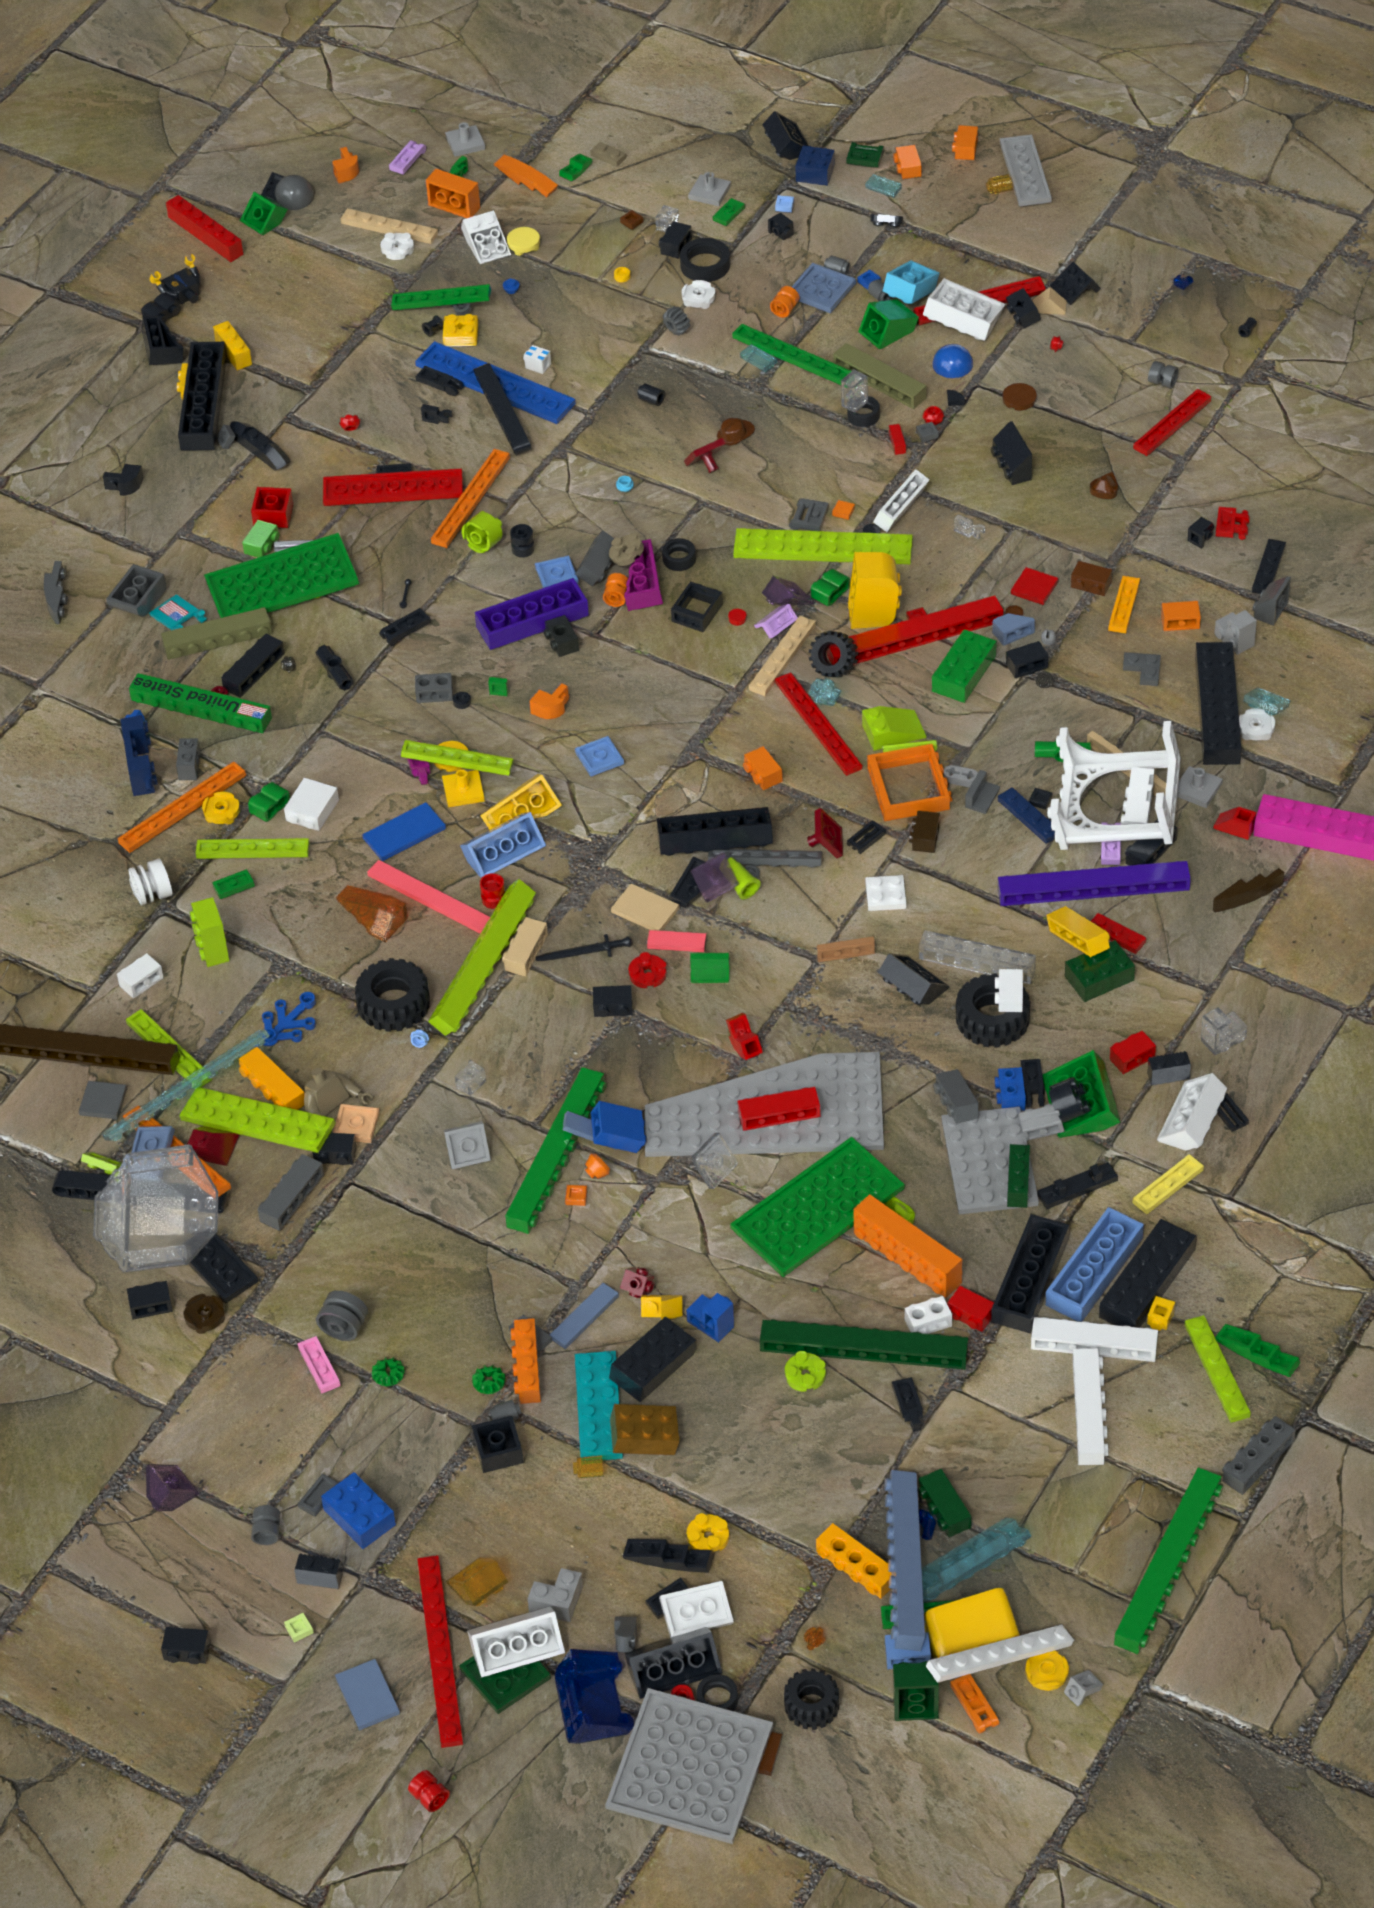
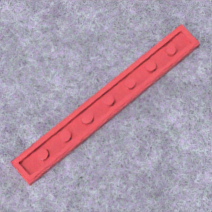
[367,860,490,933]

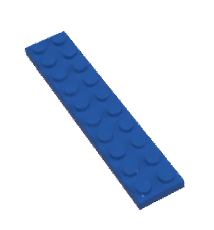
[415,341,576,424]

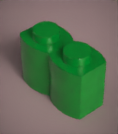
[810,569,850,606]
[248,782,290,822]

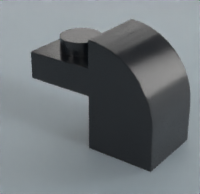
[103,464,144,496]

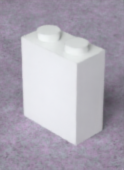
[284,778,339,831]

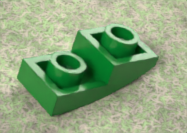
[449,155,469,177]

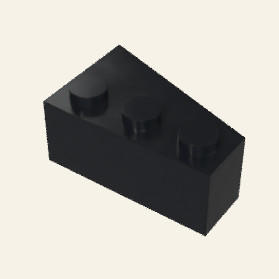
[142,316,184,365]

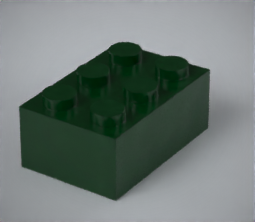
[1065,940,1135,1002]
[893,1661,939,1721]

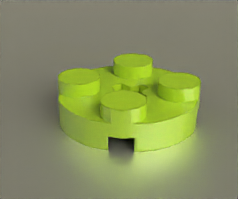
[785,1351,826,1392]

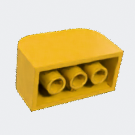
[848,552,902,629]

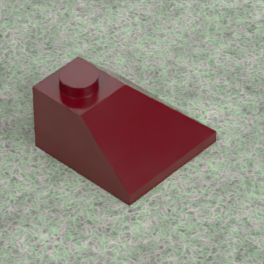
[187,1126,240,1166]

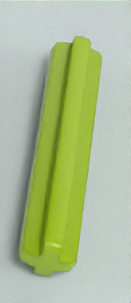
[883,740,937,752]

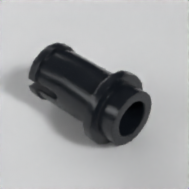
[1238,317,1257,337]

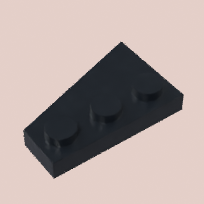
[669,856,724,908]

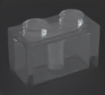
[841,369,868,413]

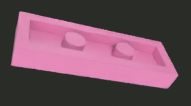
[297,1336,340,1394]

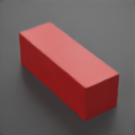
[889,424,906,455]

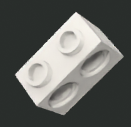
[905,1296,952,1334]

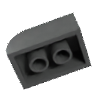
[106,564,166,617]

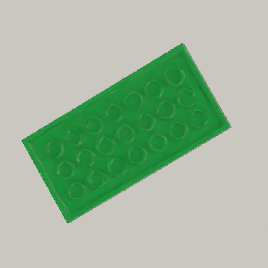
[204,533,359,618]
[730,1136,905,1277]

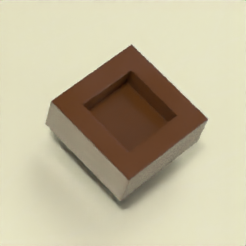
[620,210,644,230]

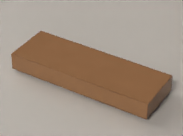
[817,937,875,962]

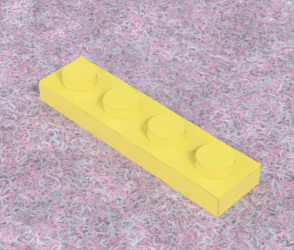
[1132,1154,1204,1215]

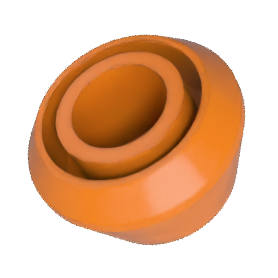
[585,1153,610,1179]

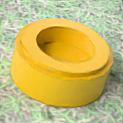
[614,267,631,282]

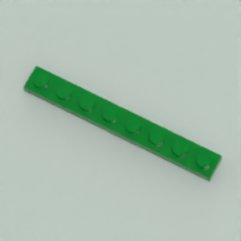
[732,324,855,387]

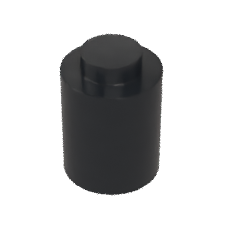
[637,383,665,406]

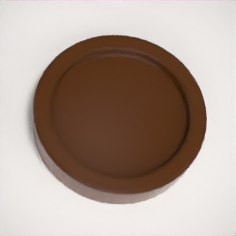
[1005,605,1023,616]

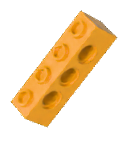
[816,1523,892,1599]

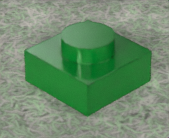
[488,677,509,696]

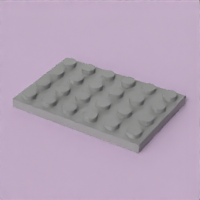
[941,1107,1039,1215]

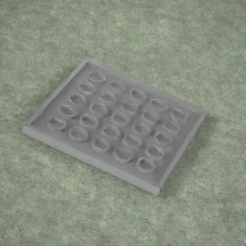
[605,1688,773,1844]

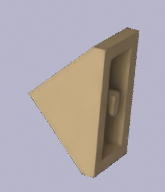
[1033,288,1067,315]

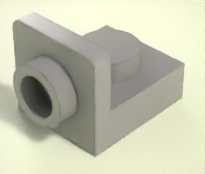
[1064,1670,1103,1706]

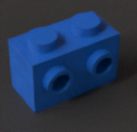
[994,1067,1026,1111]

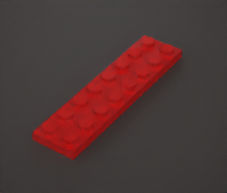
[323,468,463,506]

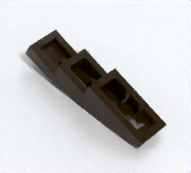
[1213,868,1284,913]

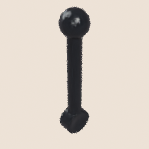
[400,579,412,609]

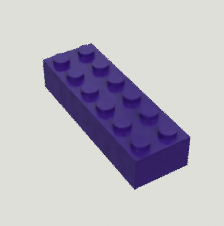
[475,578,589,650]

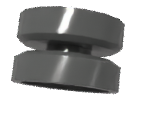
[316,1290,368,1341]

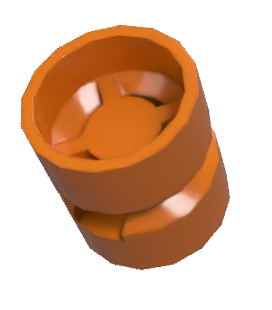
[770,286,800,318]
[603,573,628,607]

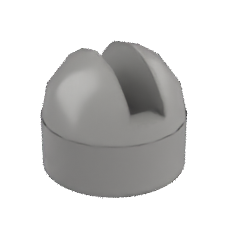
[1041,629,1056,645]

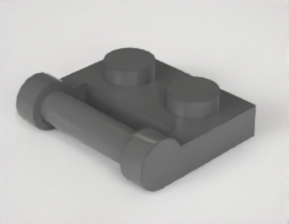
[789,498,829,531]

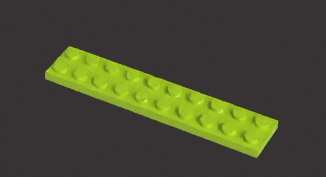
[733,528,913,565]

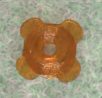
[804,1627,825,1651]

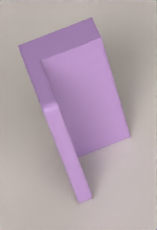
[754,604,798,638]

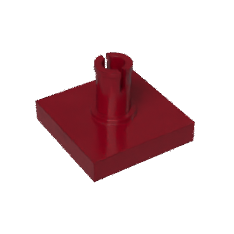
[684,438,726,473]
[807,808,843,859]

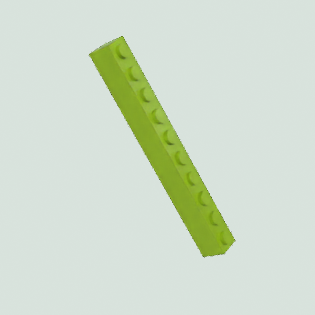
[428,879,536,1036]

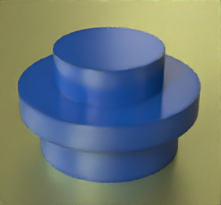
[503,279,519,294]

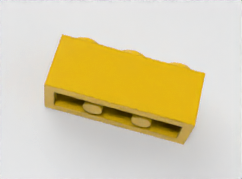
[213,321,252,371]

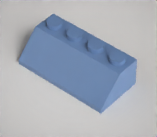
[460,812,546,878]

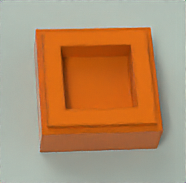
[832,500,855,520]
[565,1185,587,1206]

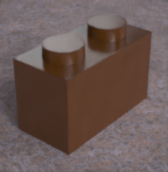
[1071,561,1112,597]

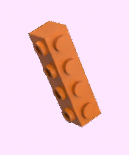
[511,1318,541,1404]

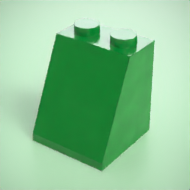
[858,299,919,349]

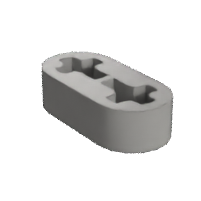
[944,765,978,787]

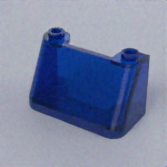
[555,1649,634,1744]

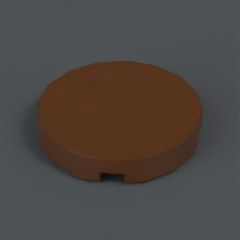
[1002,383,1037,411]

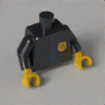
[149,254,201,304]

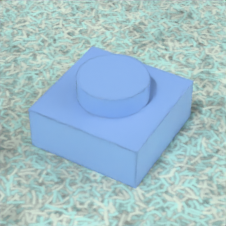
[775,195,794,212]

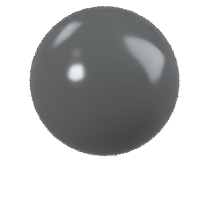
[274,175,314,210]

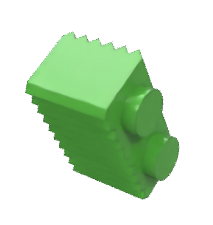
[242,520,279,558]

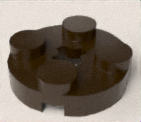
[183,1294,225,1334]

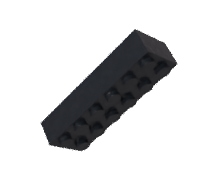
[656,807,773,856]
[991,1214,1069,1334]
[1099,1219,1196,1328]

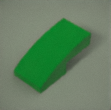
[559,153,593,182]

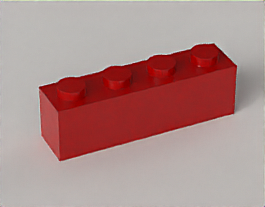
[737,1087,820,1131]

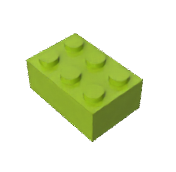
[189,897,229,967]

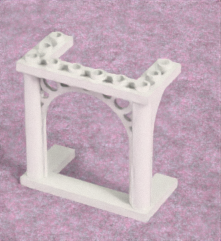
[1048,721,1181,850]

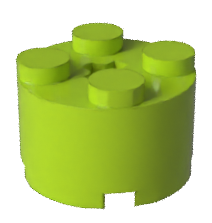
[462,511,503,553]

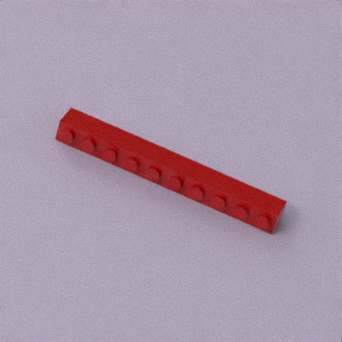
[827,595,1003,665]

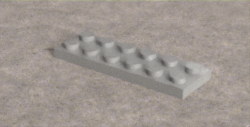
[1000,134,1051,206]

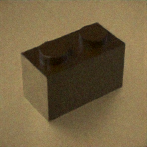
[909,811,940,853]

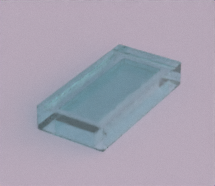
[865,174,902,198]
[740,344,777,372]

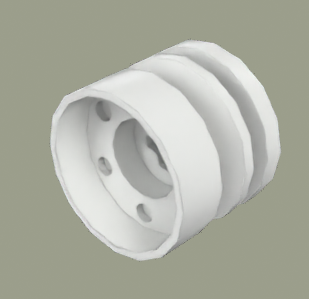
[128,858,172,906]

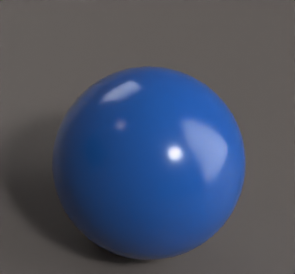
[932,344,973,378]

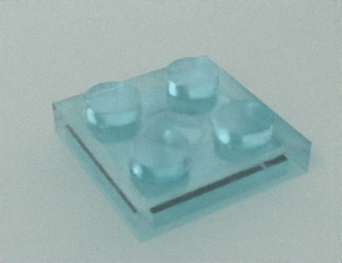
[1243,687,1291,715]

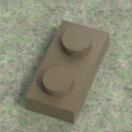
[590,142,626,167]

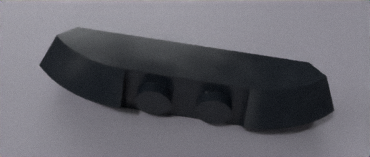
[230,421,291,471]

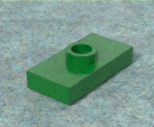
[713,198,745,226]

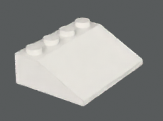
[923,278,1005,341]

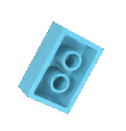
[883,260,939,304]

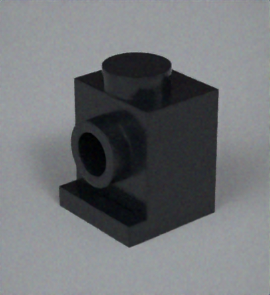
[768,212,794,240]
[1187,517,1214,549]

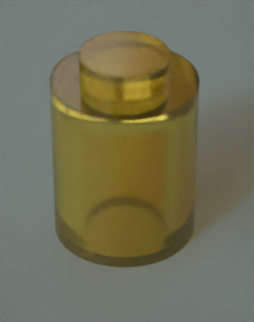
[986,174,1012,194]
[573,1455,604,1479]

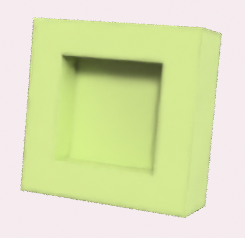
[284,1613,314,1643]

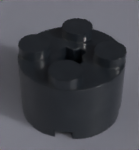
[1049,1077,1092,1123]

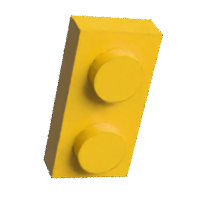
[177,363,188,399]

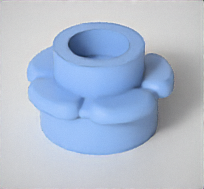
[410,1029,429,1048]

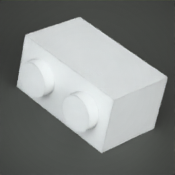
[117,953,163,999]
[995,969,1023,1012]

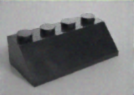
[624,1627,722,1699]

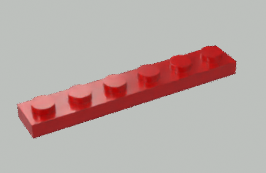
[1133,389,1211,456]

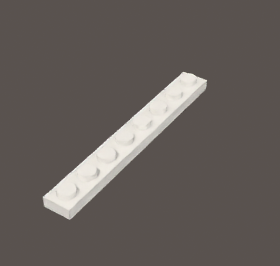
[926,1624,1074,1682]

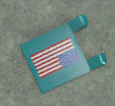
[149,594,207,630]

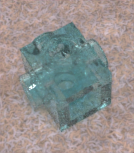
[808,677,842,706]

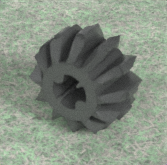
[662,306,691,336]

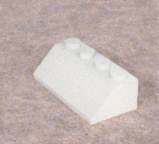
[1157,1073,1227,1151]
[467,1607,565,1677]

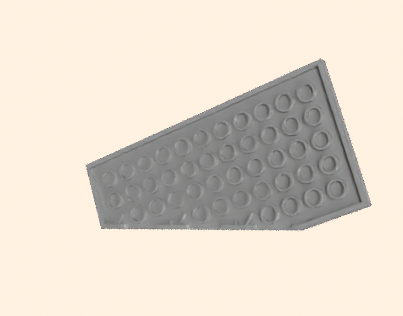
[645,1052,884,1157]

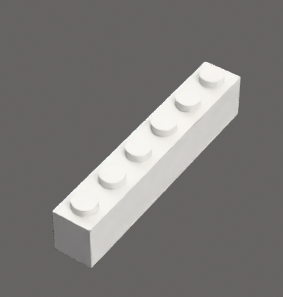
[1031,1317,1158,1362]
[1073,1348,1108,1465]

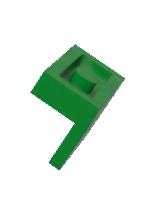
[690,953,729,983]

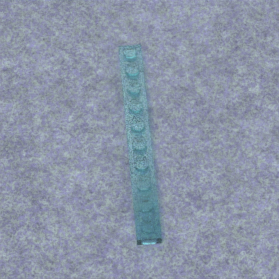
[101,1030,270,1142]

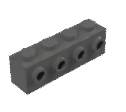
[258,1154,324,1231]
[1222,1416,1296,1495]

